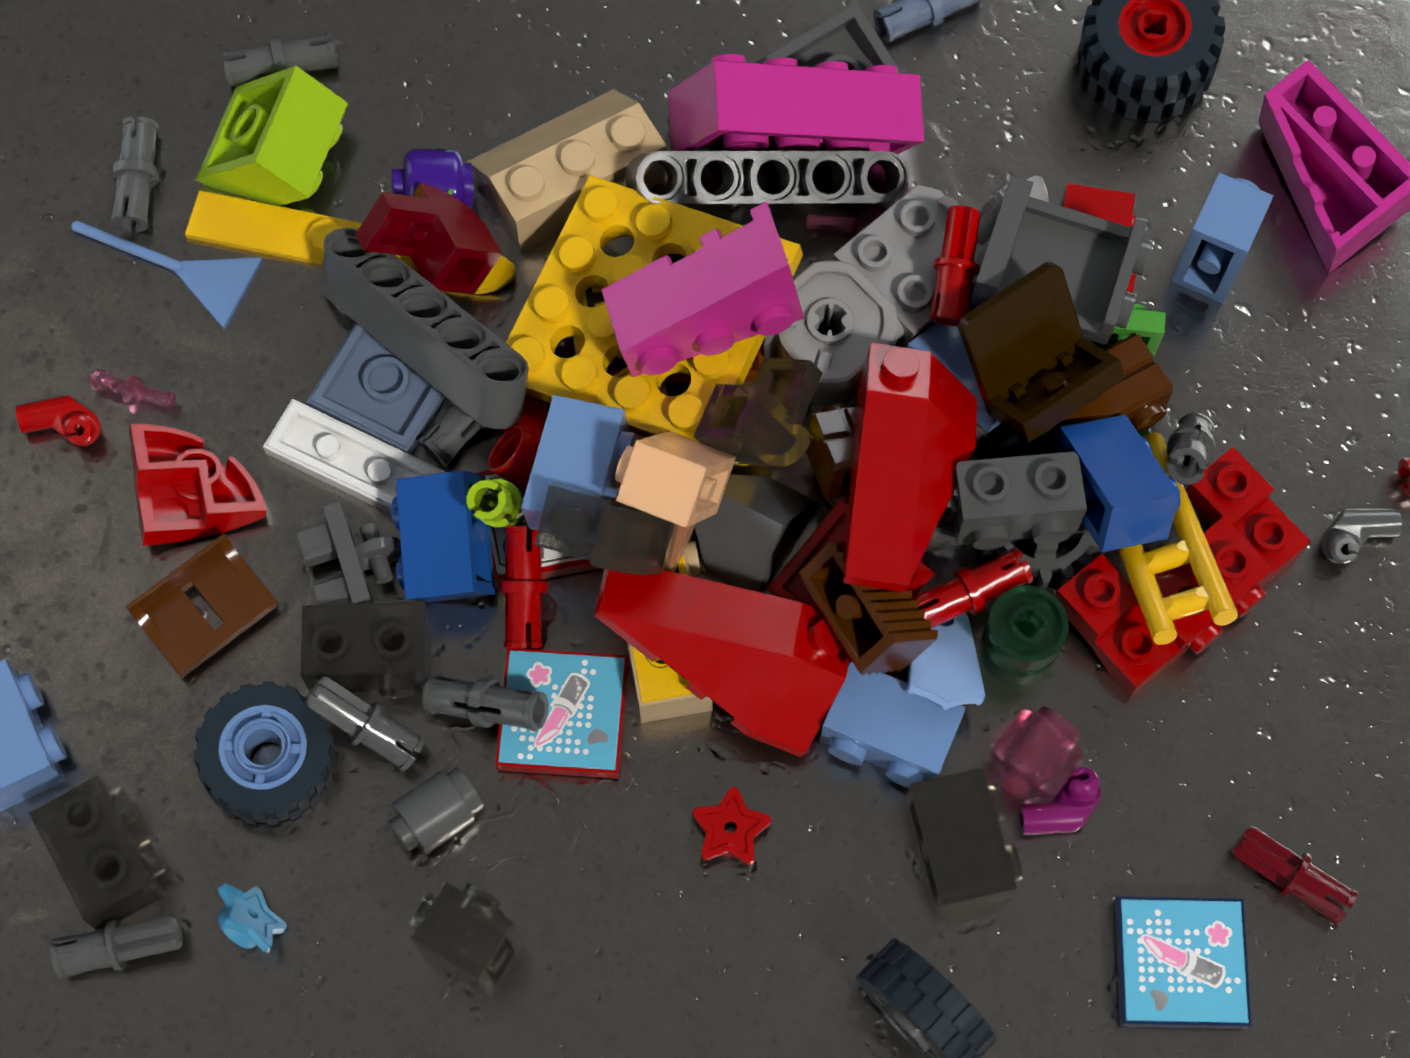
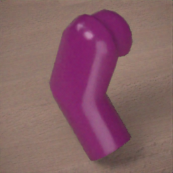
[1019,767,1102,836]

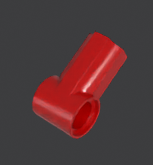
[488,395,551,494]

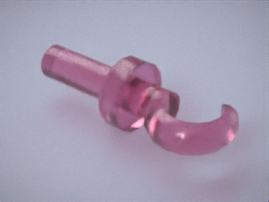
[88,369,176,408]

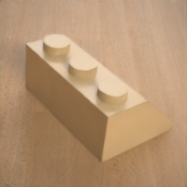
[467,89,667,253]

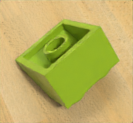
[196,66,348,206]

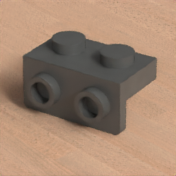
[953,452,1087,550]

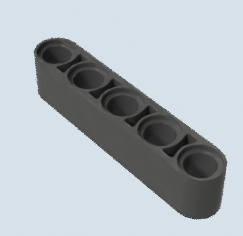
[624,151,910,204]
[322,228,529,429]

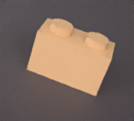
[615,431,736,528]

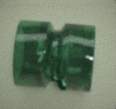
[978,585,1069,686]

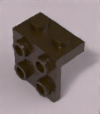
[958,262,1125,443]

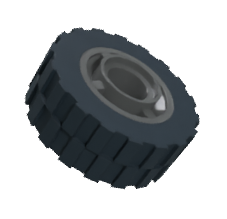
[856,938,996,1058]

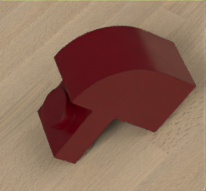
[355,183,502,295]

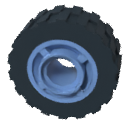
[193,681,336,826]

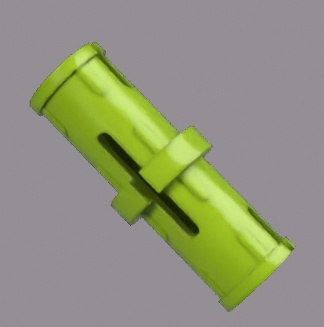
[466,479,525,528]

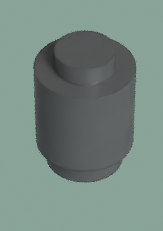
[387,767,484,856]

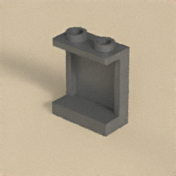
[970,175,1153,345]

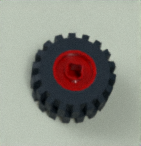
[1078,0,1226,121]

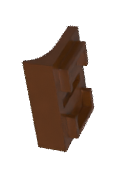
[125,534,279,679]

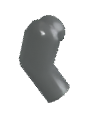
[1321,508,1402,564]

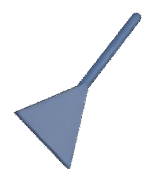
[71,221,263,330]

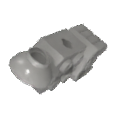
[763,175,1049,414]

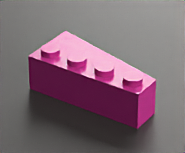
[668,54,924,154]

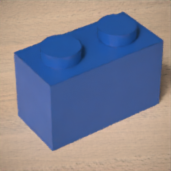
[1055,415,1180,552]
[391,470,495,603]

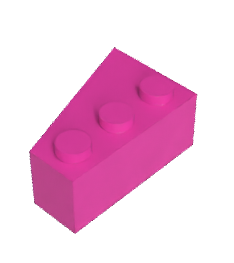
[1258,59,1410,274]
[602,201,805,377]

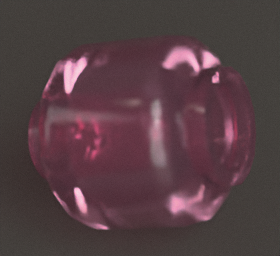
[990,706,1084,801]

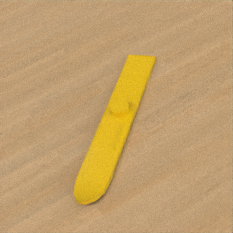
[185,190,516,294]

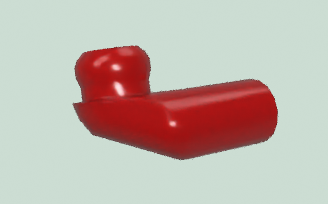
[16,395,101,446]

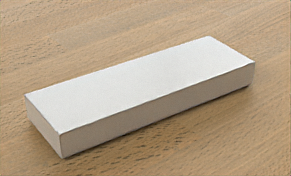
[263,399,446,515]

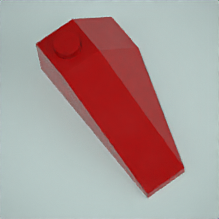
[843,342,977,593]
[594,558,849,757]

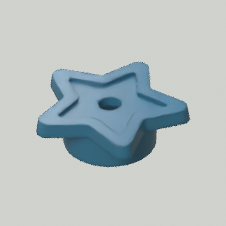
[217,883,287,952]

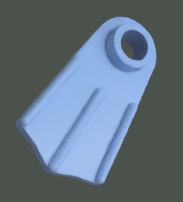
[907,613,985,710]

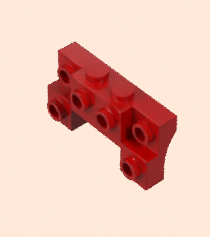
[1052,447,1311,697]

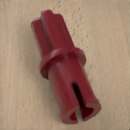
[1233,826,1358,925]

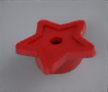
[691,787,772,865]

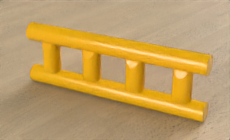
[1118,432,1238,645]

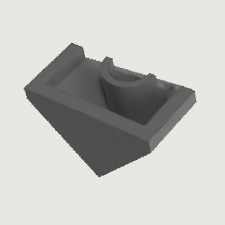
[694,474,817,593]

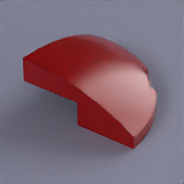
[130,424,267,546]

